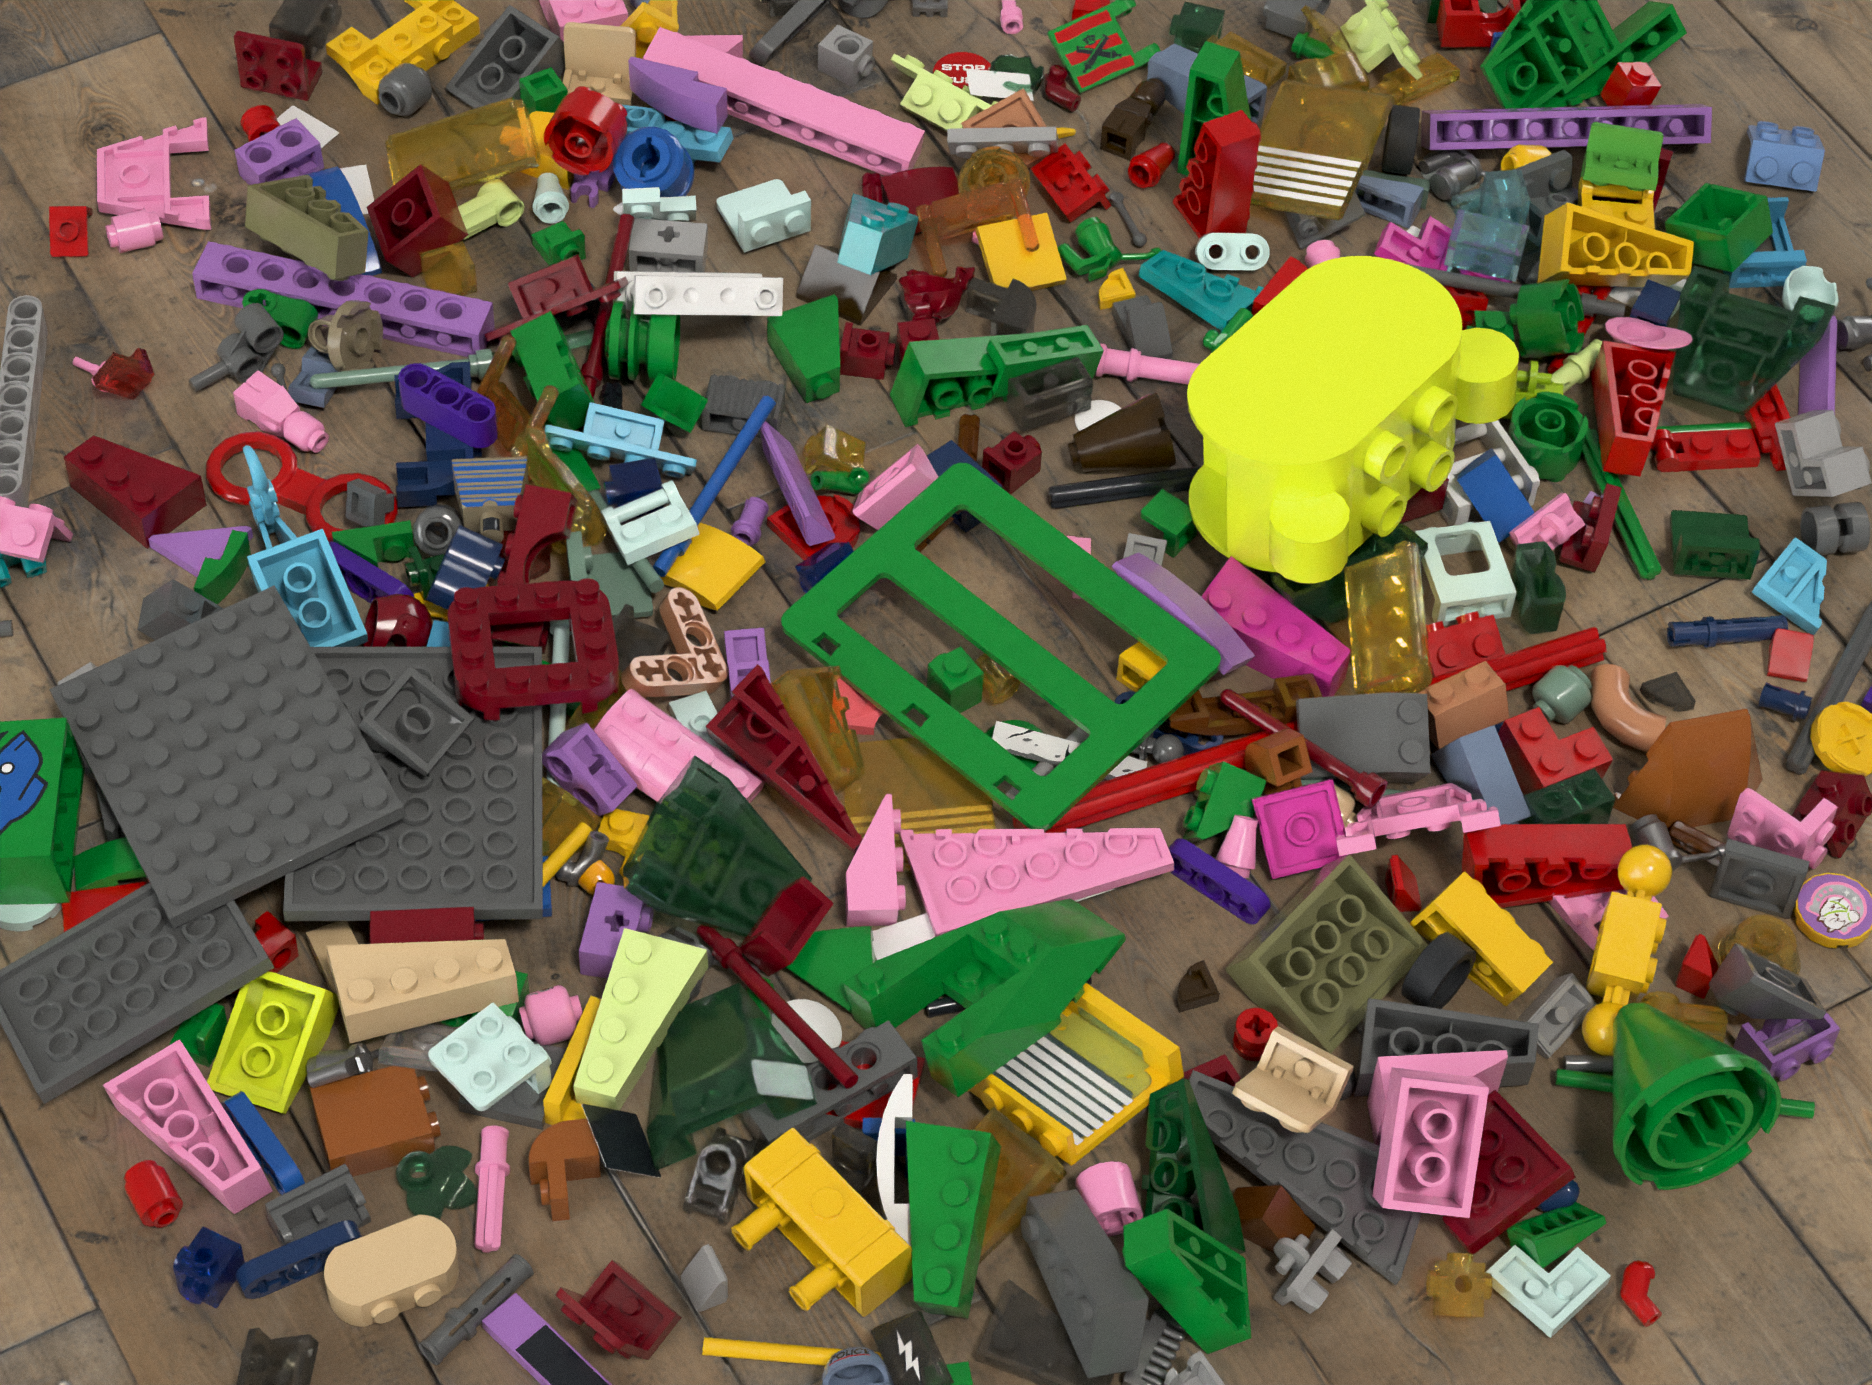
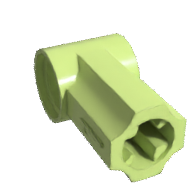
[458,179,525,240]

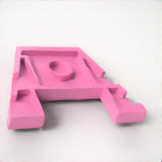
[97,117,211,230]
[1336,783,1501,856]

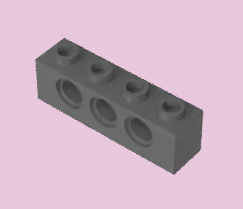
[742,1020,918,1150]

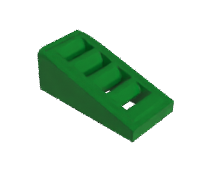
[1507,1202,1607,1268]

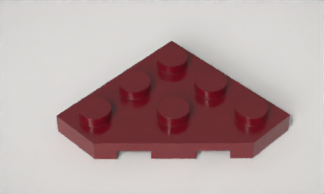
[1442,1090,1576,1256]

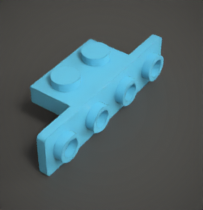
[542,402,697,478]

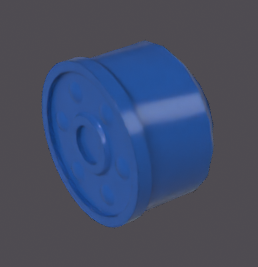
[613,126,694,197]

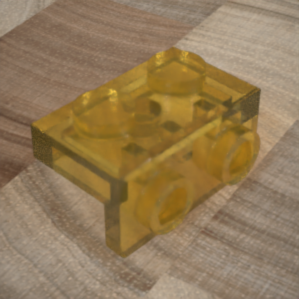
[1207,31,1287,90]

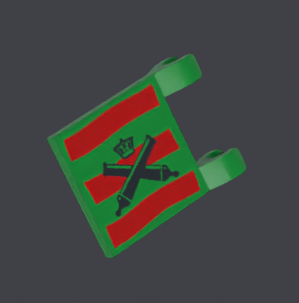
[1047,0,1161,95]

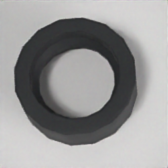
[1382,104,1420,175]
[1401,932,1476,1009]

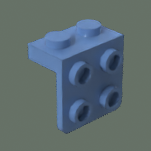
[1744,121,1825,192]

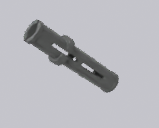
[418,1254,534,1365]

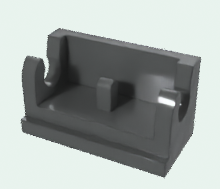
[265,1164,371,1246]

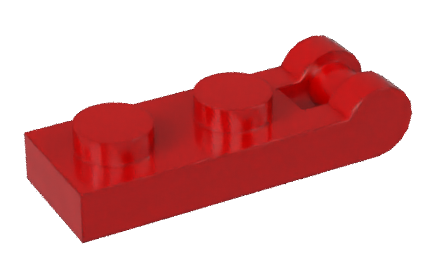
[1651,429,1761,472]

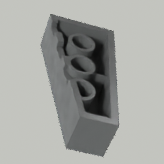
[1354,998,1539,1097]
[1021,1189,1149,1378]

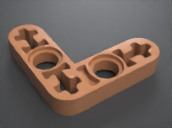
[621,587,728,698]

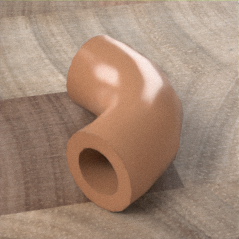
[1590,664,1666,753]

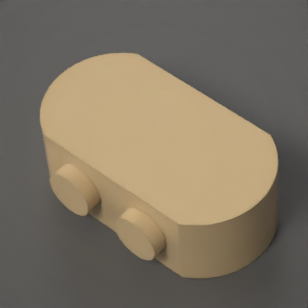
[324,1214,459,1327]

